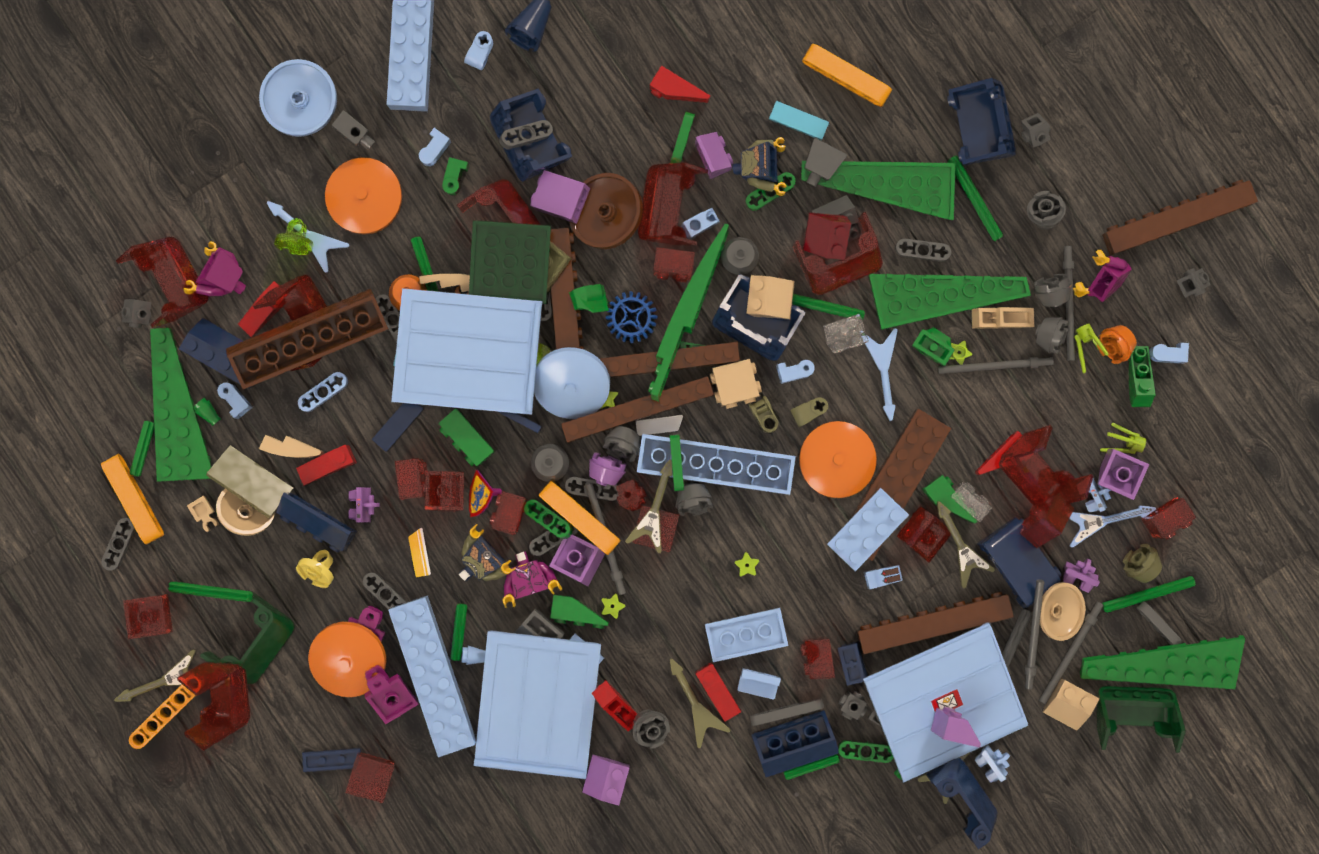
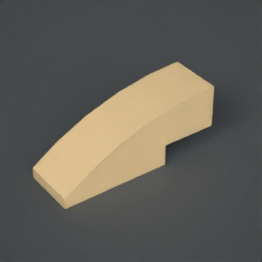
[972,307,1034,329]
[259,435,324,458]

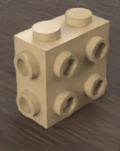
[709,359,762,409]

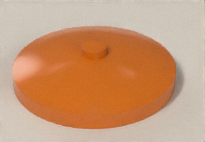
[325,158,402,234]
[799,421,876,498]
[308,622,386,697]

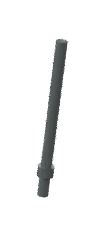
[1062,246,1075,361]
[938,357,1054,374]
[585,483,626,595]
[1025,579,1044,690]
[1039,601,1103,704]

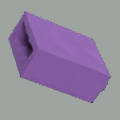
[530,170,590,224]

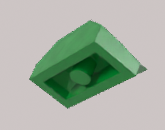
[569,284,609,313]
[912,327,955,366]

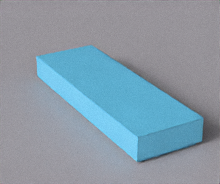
[769,101,829,141]

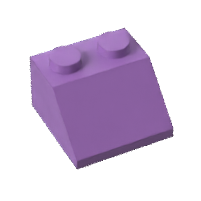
[695,132,733,179]
[1098,449,1149,500]
[549,535,605,586]
[931,706,981,748]
[582,754,630,806]

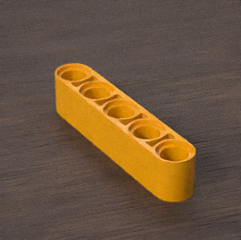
[802,44,892,107]
[101,453,164,545]
[539,480,621,555]
[129,674,205,749]

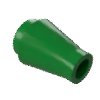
[193,398,221,426]

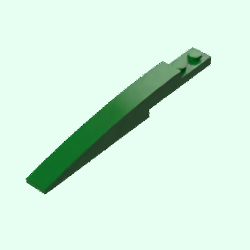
[649,224,729,402]

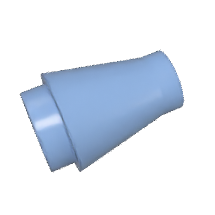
[461,646,486,665]

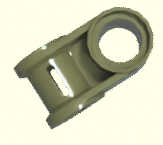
[748,396,778,434]
[790,397,828,427]

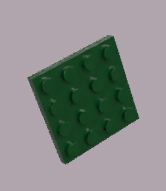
[469,220,551,304]

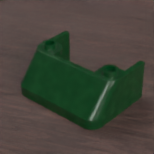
[200,591,295,684]
[1097,686,1186,753]

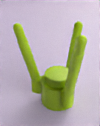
[1074,324,1109,373]
[1100,423,1146,454]

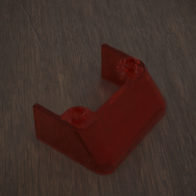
[638,162,708,246]
[457,179,541,225]
[793,212,883,295]
[116,237,208,328]
[253,275,327,371]
[999,425,1094,510]
[177,662,250,751]

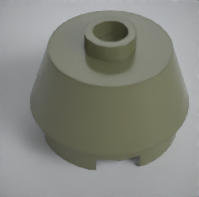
[1123,544,1162,583]

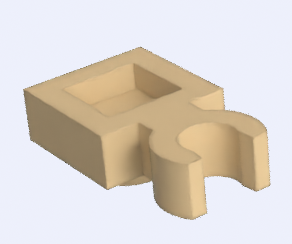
[187,496,219,532]

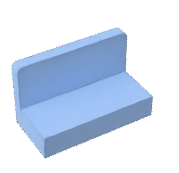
[737,668,781,699]

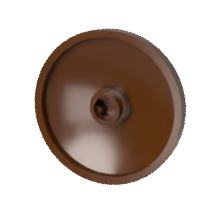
[569,173,643,249]

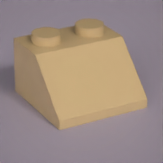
[747,275,794,319]
[1042,679,1099,731]

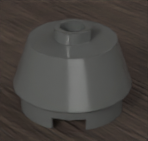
[1027,191,1066,230]
[721,237,759,275]
[1034,274,1072,307]
[1036,317,1069,354]
[603,426,640,462]
[531,444,569,482]
[675,483,713,516]
[633,709,670,748]

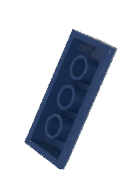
[179,318,251,389]
[276,492,357,553]
[751,710,839,777]

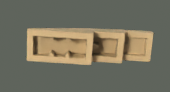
[419,274,470,292]

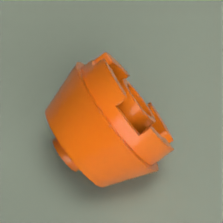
[389,275,427,310]
[1097,325,1137,364]

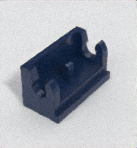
[838,641,868,686]

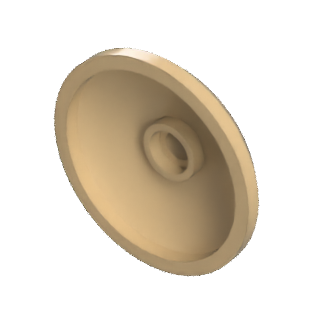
[216,489,275,536]
[1040,582,1086,641]

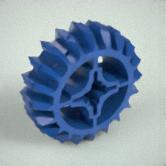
[606,291,657,343]

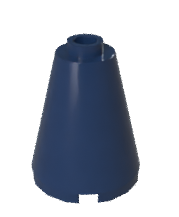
[505,0,552,51]

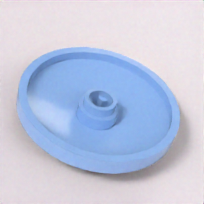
[259,59,337,137]
[534,347,610,419]

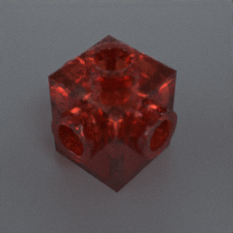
[616,479,646,511]

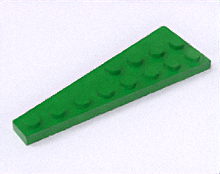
[801,161,955,220]
[868,274,1031,330]
[150,328,212,482]
[1080,635,1245,689]

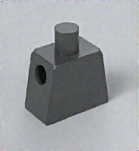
[332,110,375,150]
[804,138,847,187]

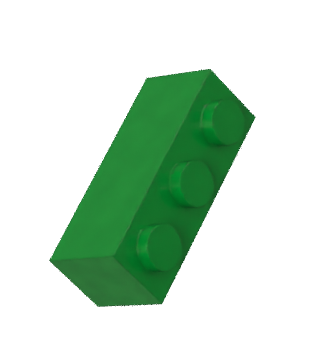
[438,408,495,467]

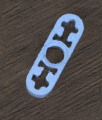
[298,372,348,412]

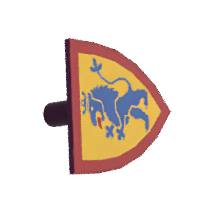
[469,470,502,517]

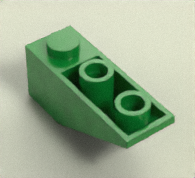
[1129,346,1156,407]
[922,475,977,523]
[550,594,609,629]

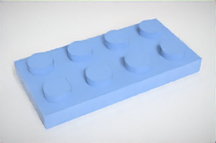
[827,488,909,571]
[705,608,788,662]

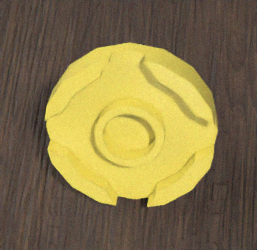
[296,550,334,588]

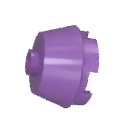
[589,453,627,486]

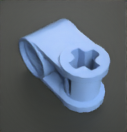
[464,31,493,71]

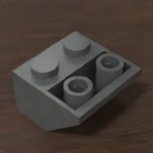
[812,195,863,242]
[514,608,565,639]

